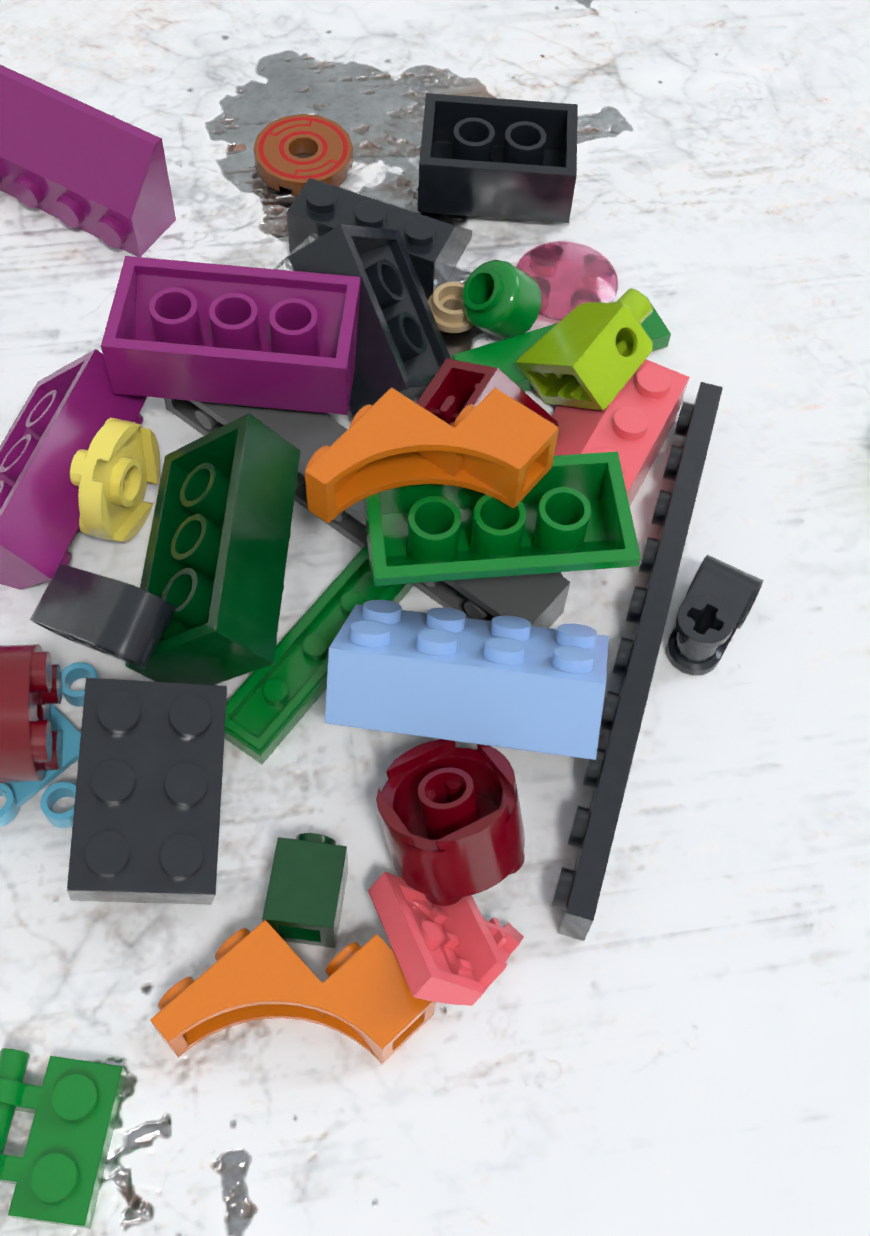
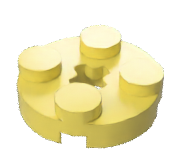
[70,418,160,542]

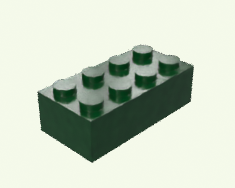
[125,413,301,685]

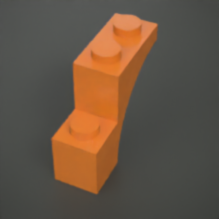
[305,388,559,524]
[150,920,436,1064]

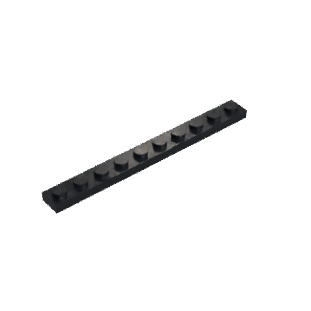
[551,382,723,941]

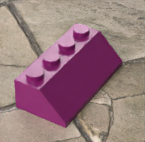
[0,65,176,257]
[101,256,361,415]
[0,349,147,590]

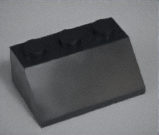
[286,178,472,301]
[288,224,451,416]

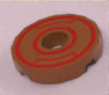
[253,114,353,196]

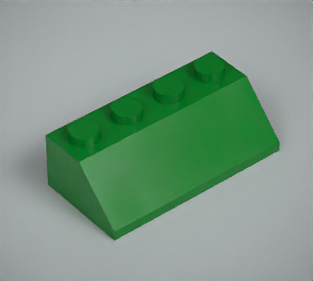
[364,451,641,586]

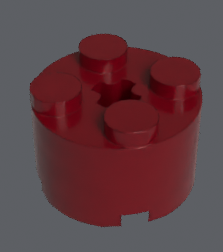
[0,644,62,783]
[376,739,525,906]

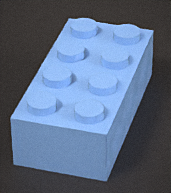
[325,600,609,760]

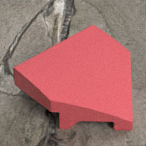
[368,871,524,1006]

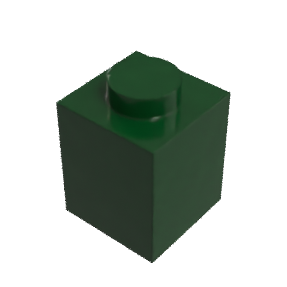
[262,833,348,948]

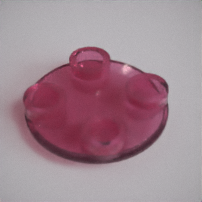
[516,241,618,321]

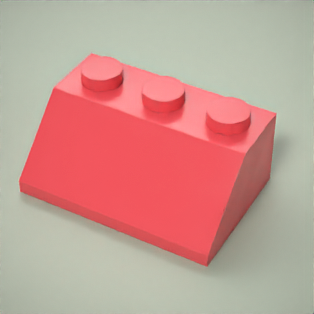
[552,359,690,506]

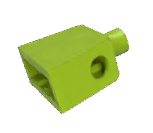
[515,288,653,411]

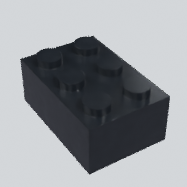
[418,93,578,223]
[67,678,227,905]

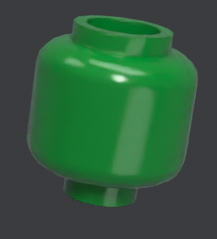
[462,260,542,339]

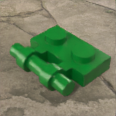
[0,1048,127,1229]

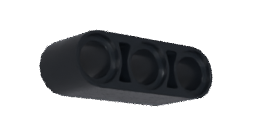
[30,564,176,669]

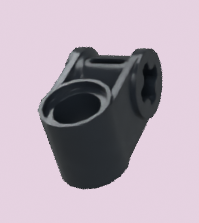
[666,554,764,675]

